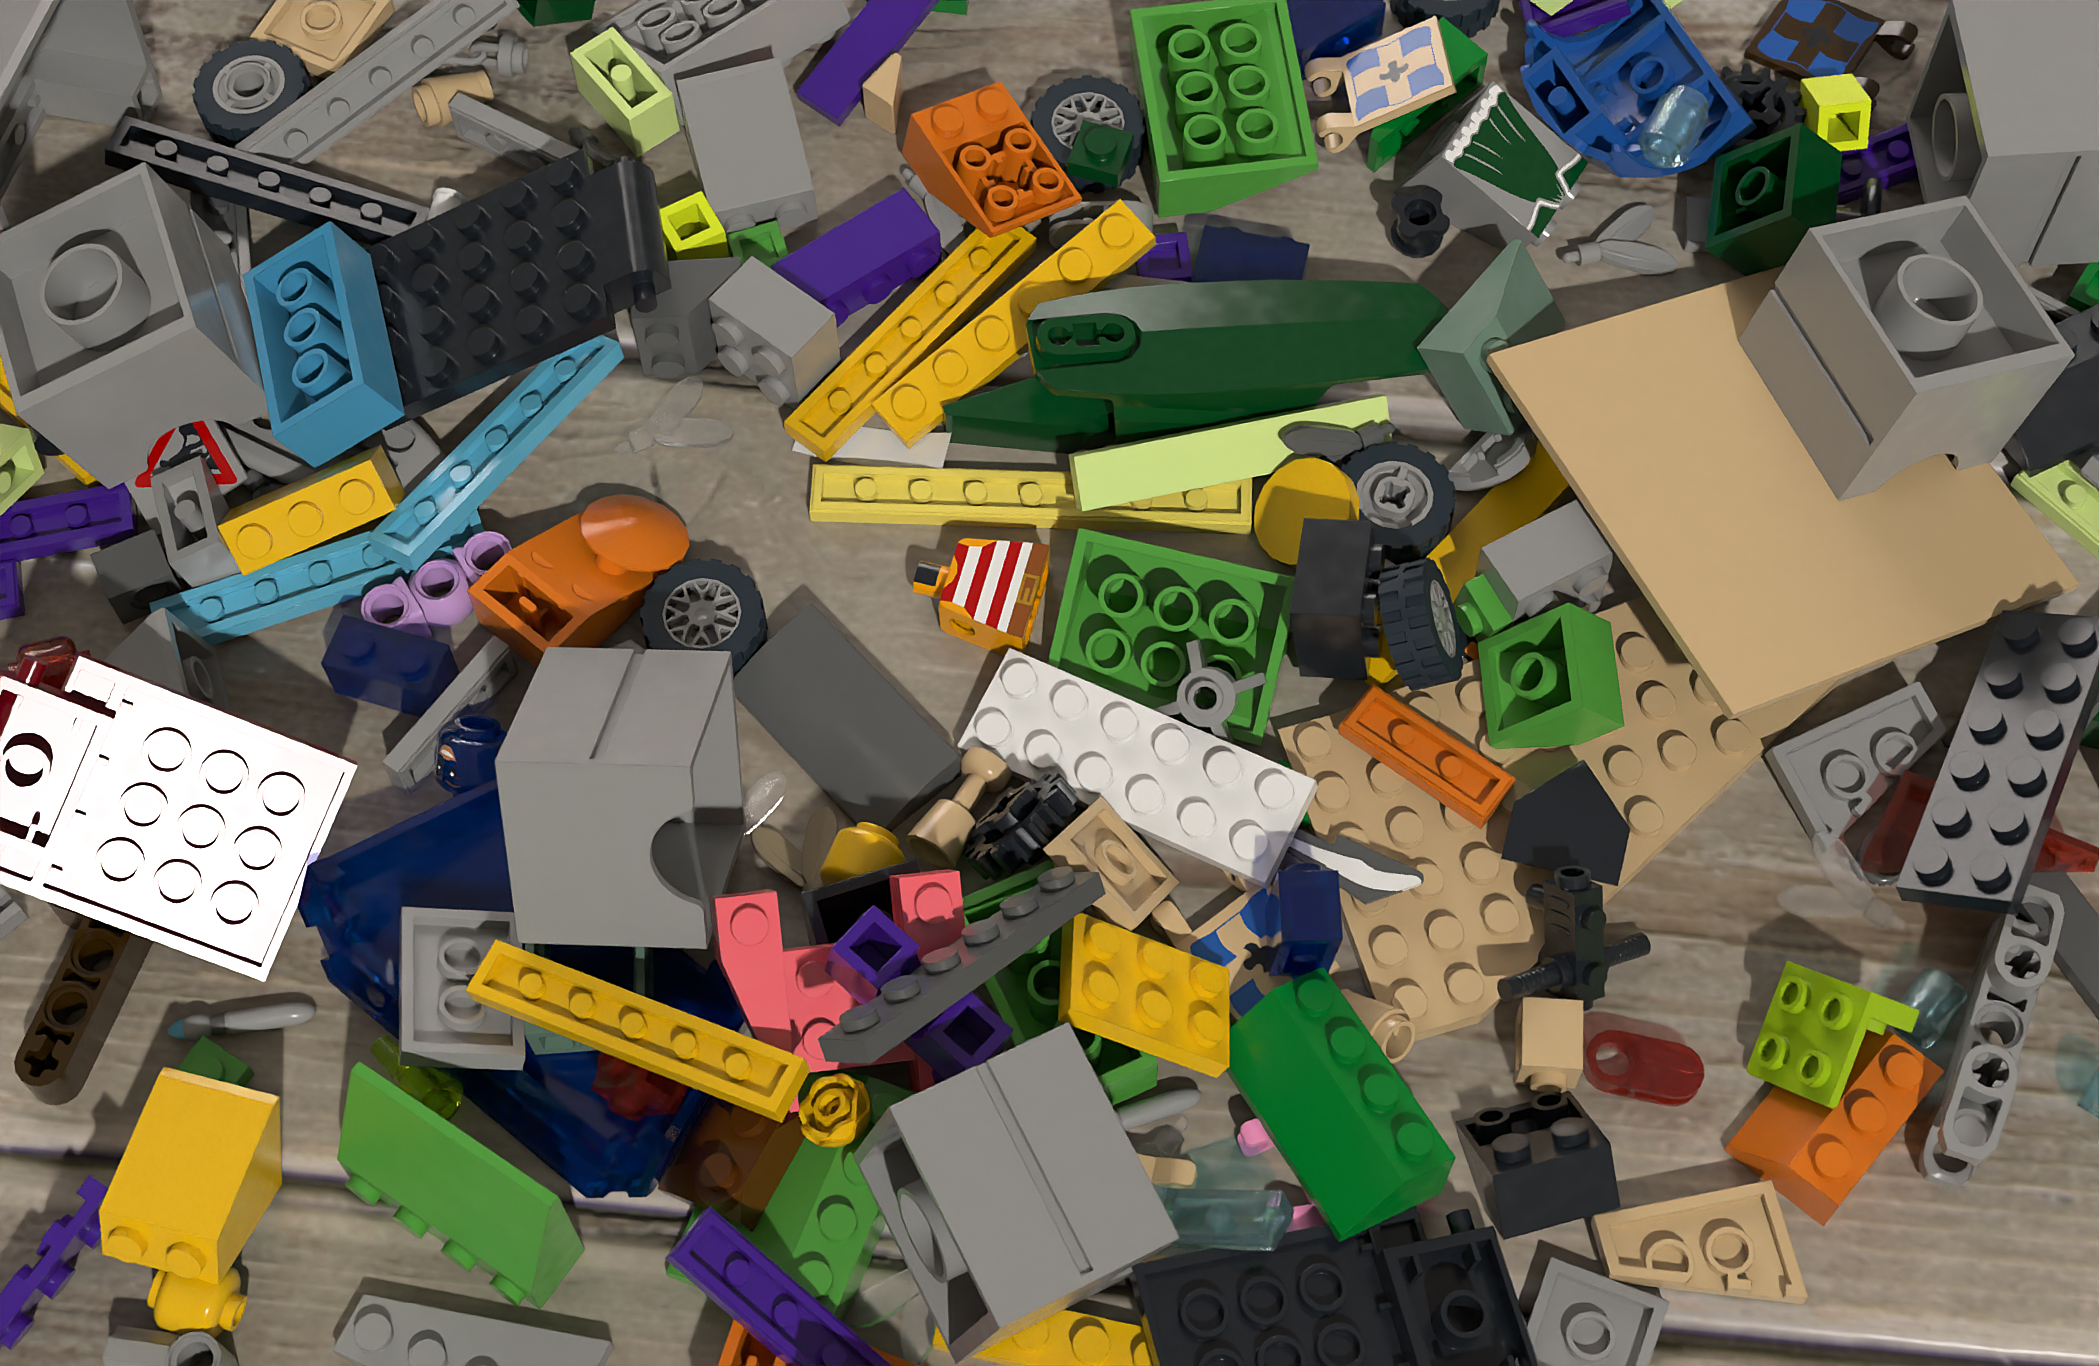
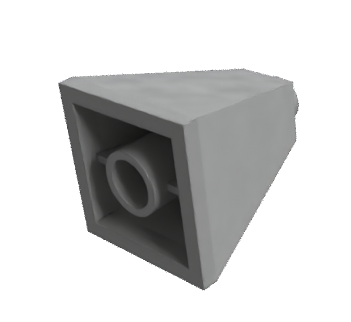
[103,607,232,712]

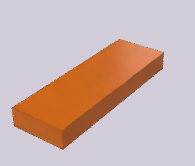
[1338,684,1516,829]

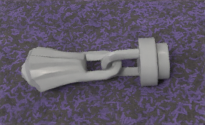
[443,35,529,78]

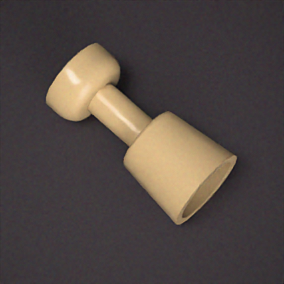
[906,746,1012,870]

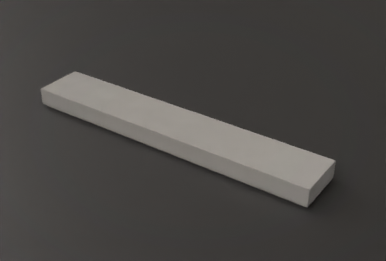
[234,0,520,169]

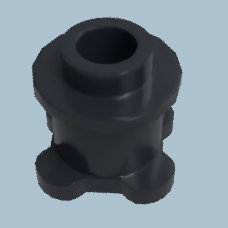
[1390,188,1450,258]

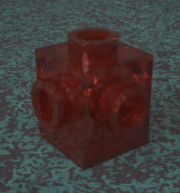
[590,1052,688,1121]

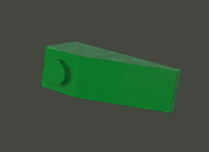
[1366,17,1488,173]

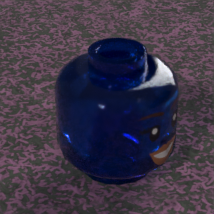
[434,715,507,805]

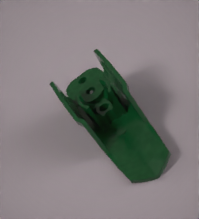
[1025,280,1449,445]

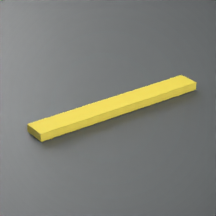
[809,464,1252,534]

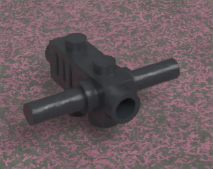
[1497,866,1651,1012]

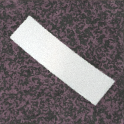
[792,427,952,469]

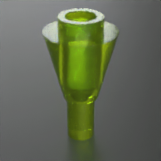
[370,1036,463,1121]

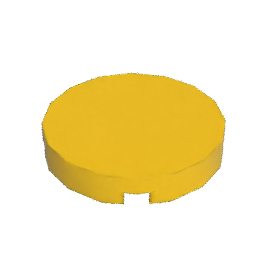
[1254,457,1360,568]

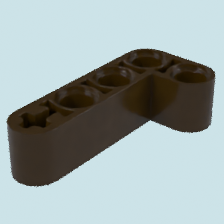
[14,901,154,1106]

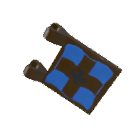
[1744,0,1918,113]

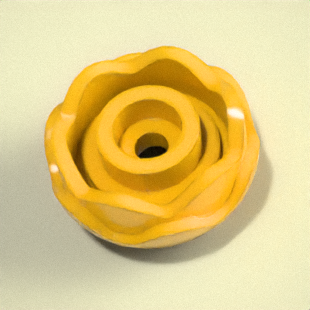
[798,1073,872,1148]

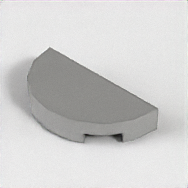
[1448,419,1538,492]

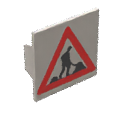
[124,420,250,537]

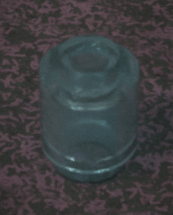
[1638,85,1710,168]

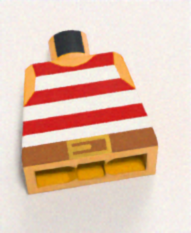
[913,538,1050,657]

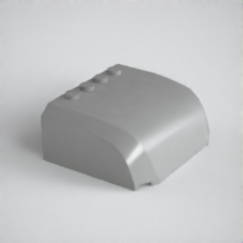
[0,0,163,233]

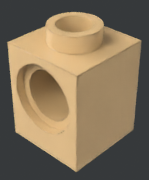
[1515,997,1583,1094]

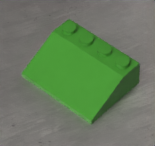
[1129,0,1319,218]
[1047,528,1295,746]
[337,1061,585,1310]
[666,1069,917,1323]

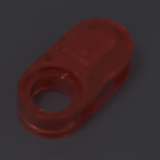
[1583,1030,1705,1107]

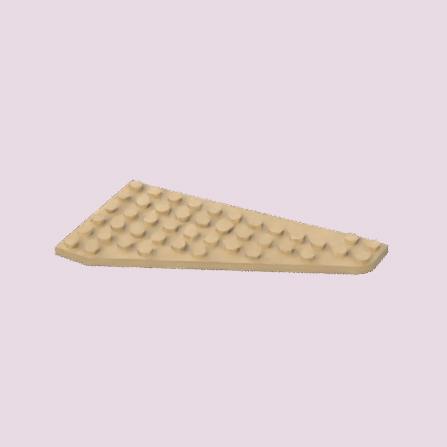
[1276,596,1847,1042]

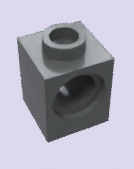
[90,529,183,625]

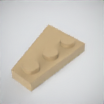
[1590,1180,1808,1304]

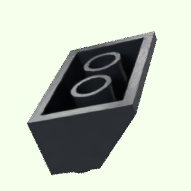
[2004,304,2099,478]

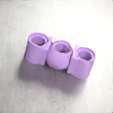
[361,531,512,654]

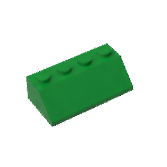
[1225,967,1456,1242]

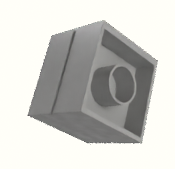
[1906,0,2099,267]
[0,162,268,489]
[1738,195,2075,501]
[495,647,746,949]
[852,1022,1180,1364]

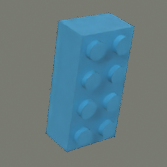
[243,221,405,468]

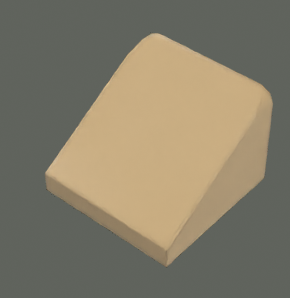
[862,52,904,134]

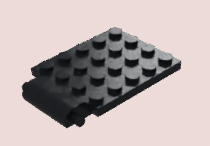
[364,148,671,431]
[1129,1206,1540,1366]

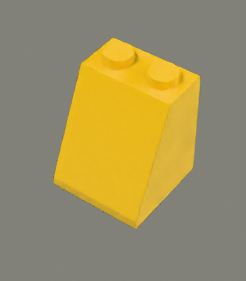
[99,1067,282,1286]

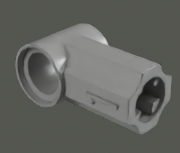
[102,1325,239,1366]

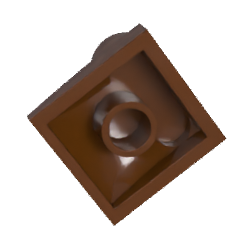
[658,1095,805,1231]

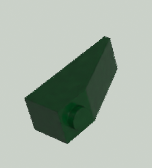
[942,377,1116,454]

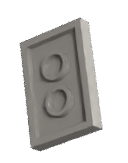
[399,907,525,1070]

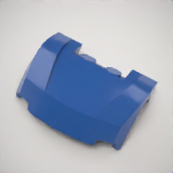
[1520,0,1757,178]

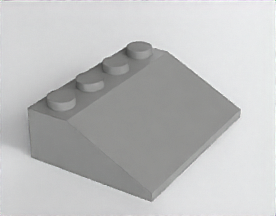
[592,0,851,125]

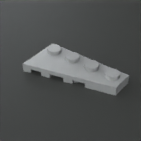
[332,1294,614,1366]

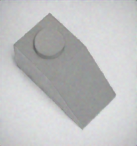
[150,456,241,589]

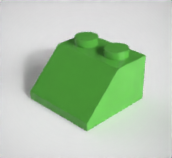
[1478,602,1625,749]

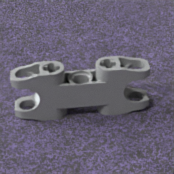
[1918,884,2065,1191]

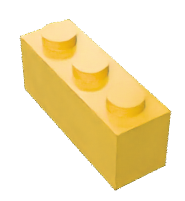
[217,444,405,576]

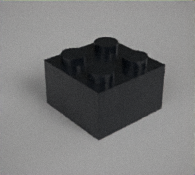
[1290,518,1385,680]

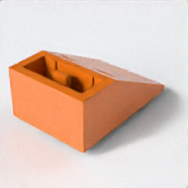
[902,81,1082,238]
[467,510,664,668]

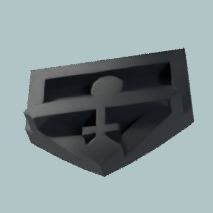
[1501,760,1630,886]

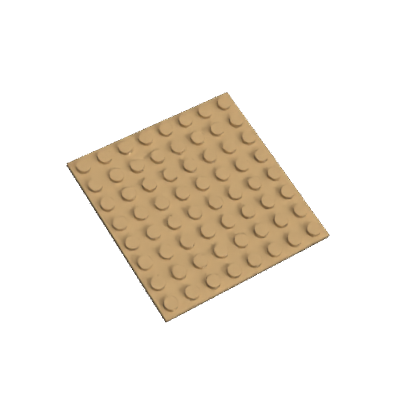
[1486,265,2080,720]

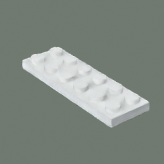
[957,648,1318,889]

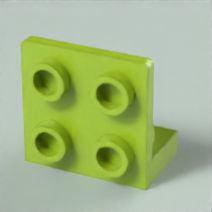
[1746,961,1920,1109]

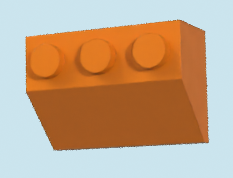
[1724,1030,1944,1227]

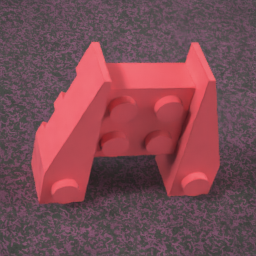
[709,869,965,1112]

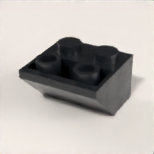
[1455,1091,1621,1240]

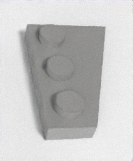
[1765,681,1947,856]

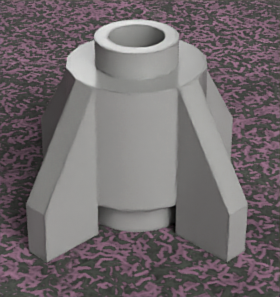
[1154,639,1268,745]

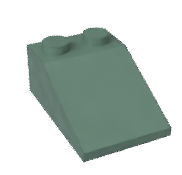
[1417,239,1566,436]

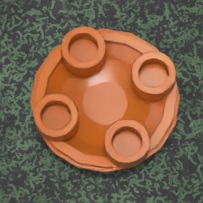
[580,494,690,576]

